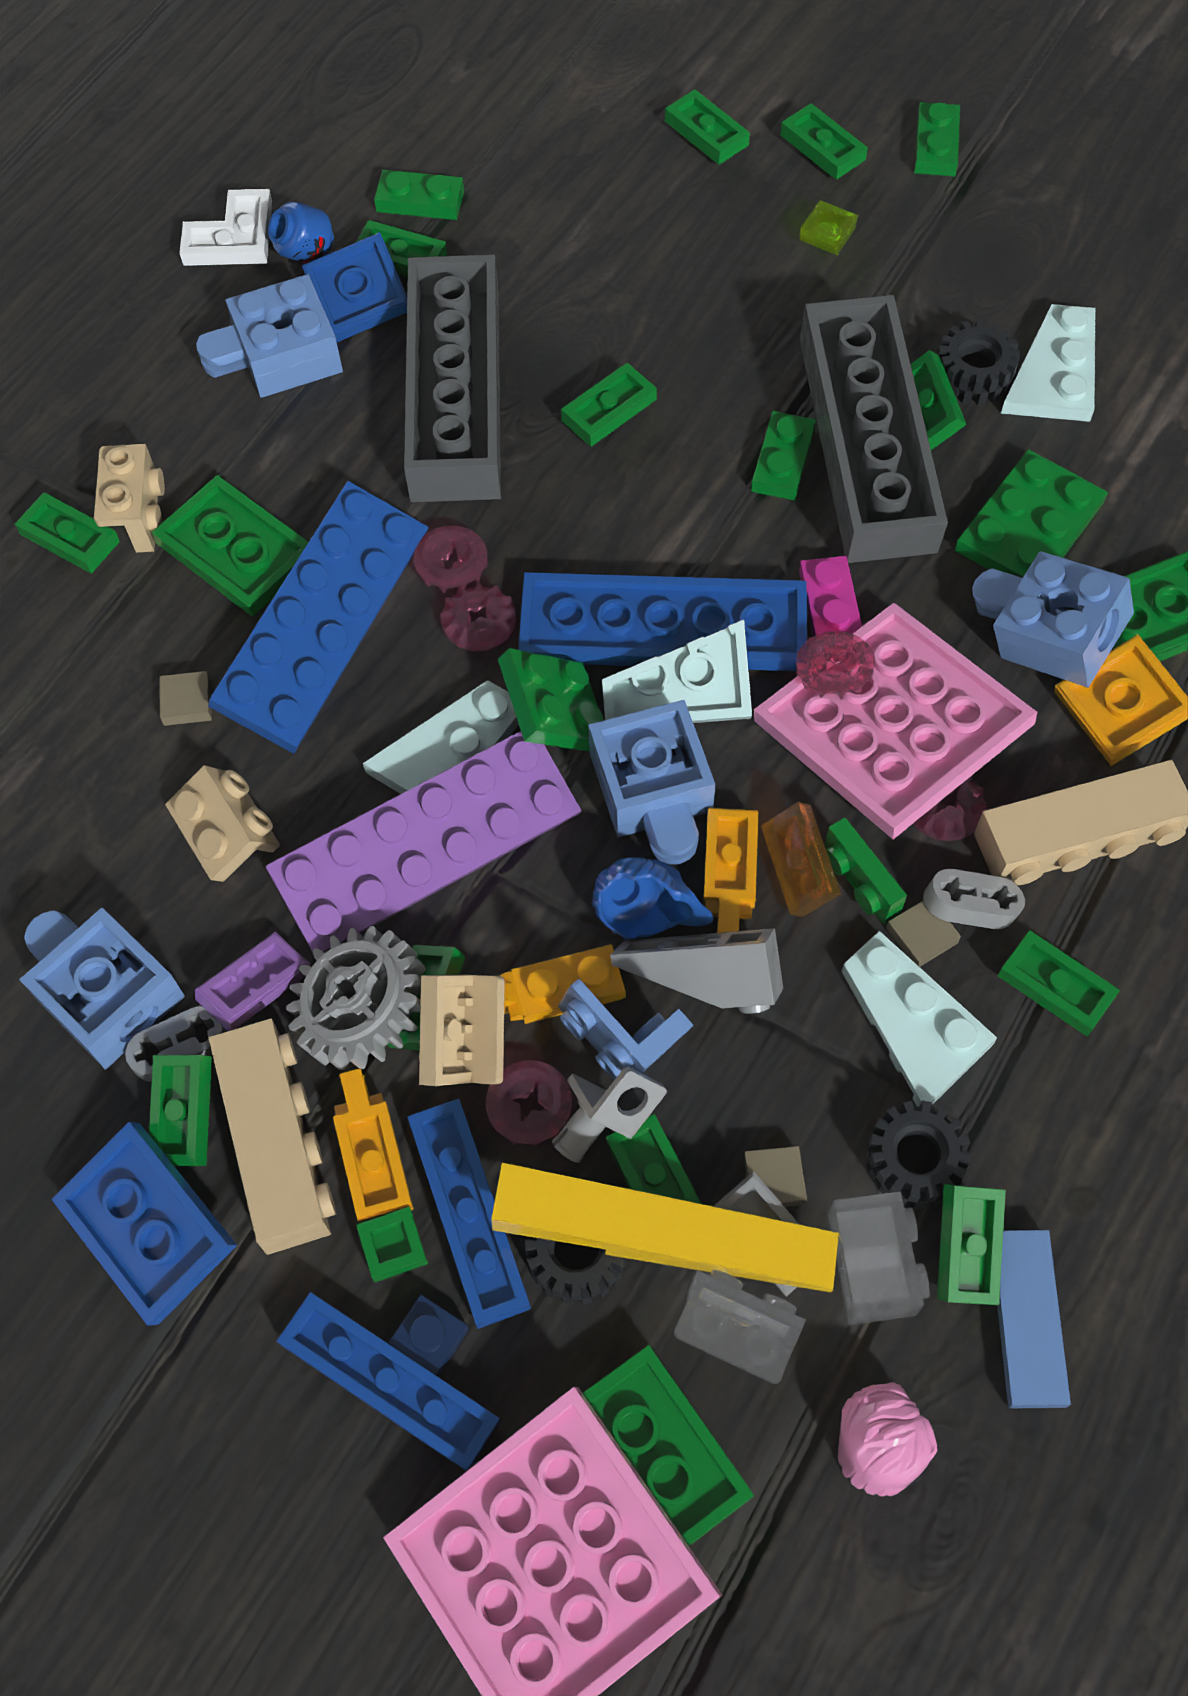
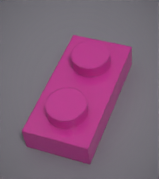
[799,556,862,649]

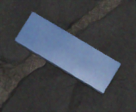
[997,1230,1071,1408]

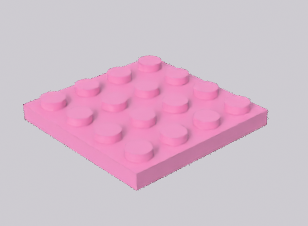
[754,603,1037,839]
[383,1387,722,1696]

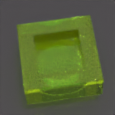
[800,200,858,255]

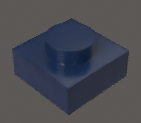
[388,1295,469,1377]

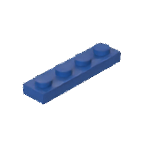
[407,1098,531,1329]
[277,1292,501,1472]

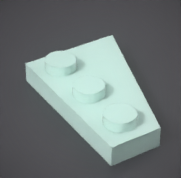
[1001,304,1095,422]
[602,620,752,723]
[363,680,519,794]
[842,931,997,1107]

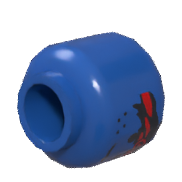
[268,201,334,263]

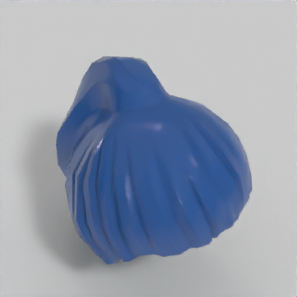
[592,857,713,940]

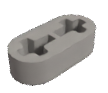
[923,869,1025,929]
[125,1006,227,1082]

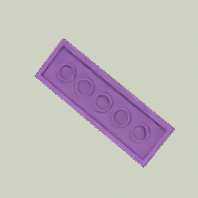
[266,731,581,953]

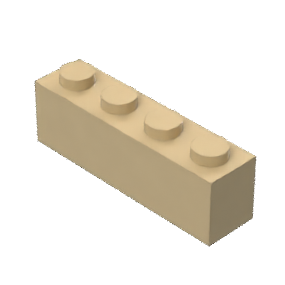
[974,760,1188,885]
[208,1018,336,1255]

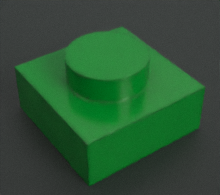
[356,1206,428,1282]

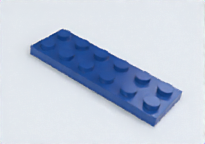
[208,481,429,754]
[518,572,807,671]

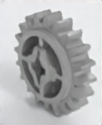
[286,926,426,1071]

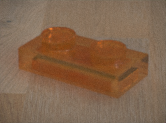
[761,802,841,917]

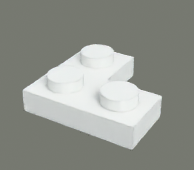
[180,189,272,266]

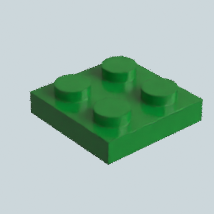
[498,648,603,751]

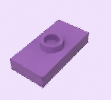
[195,932,310,1031]

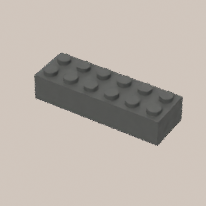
[404,255,501,502]
[800,295,948,563]

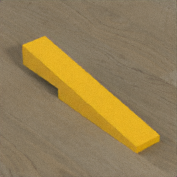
[491,1163,839,1292]

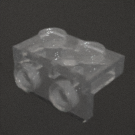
[674,1270,806,1384]

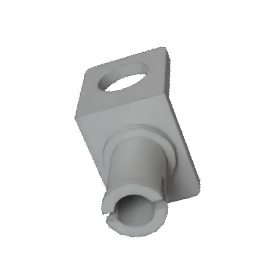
[552,1067,667,1163]

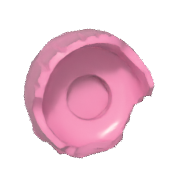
[838,1382,937,1496]

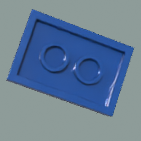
[51,1122,237,1325]

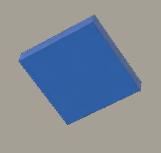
[302,232,407,342]

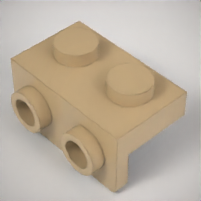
[94,444,165,553]
[165,765,280,882]
[419,975,505,1086]

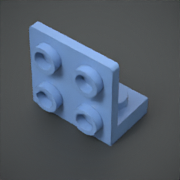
[558,979,694,1080]

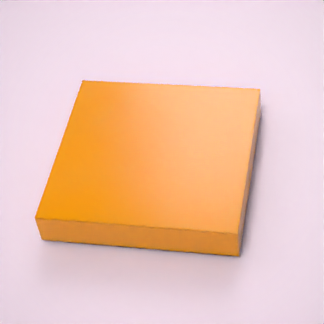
[1055,634,1188,766]

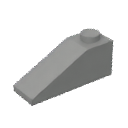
[610,928,783,1014]

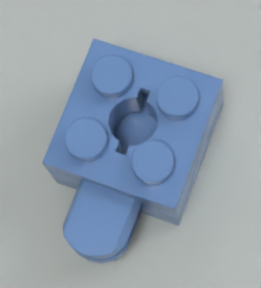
[196,274,343,398]
[972,551,1134,688]
[588,699,715,865]
[19,908,185,1070]

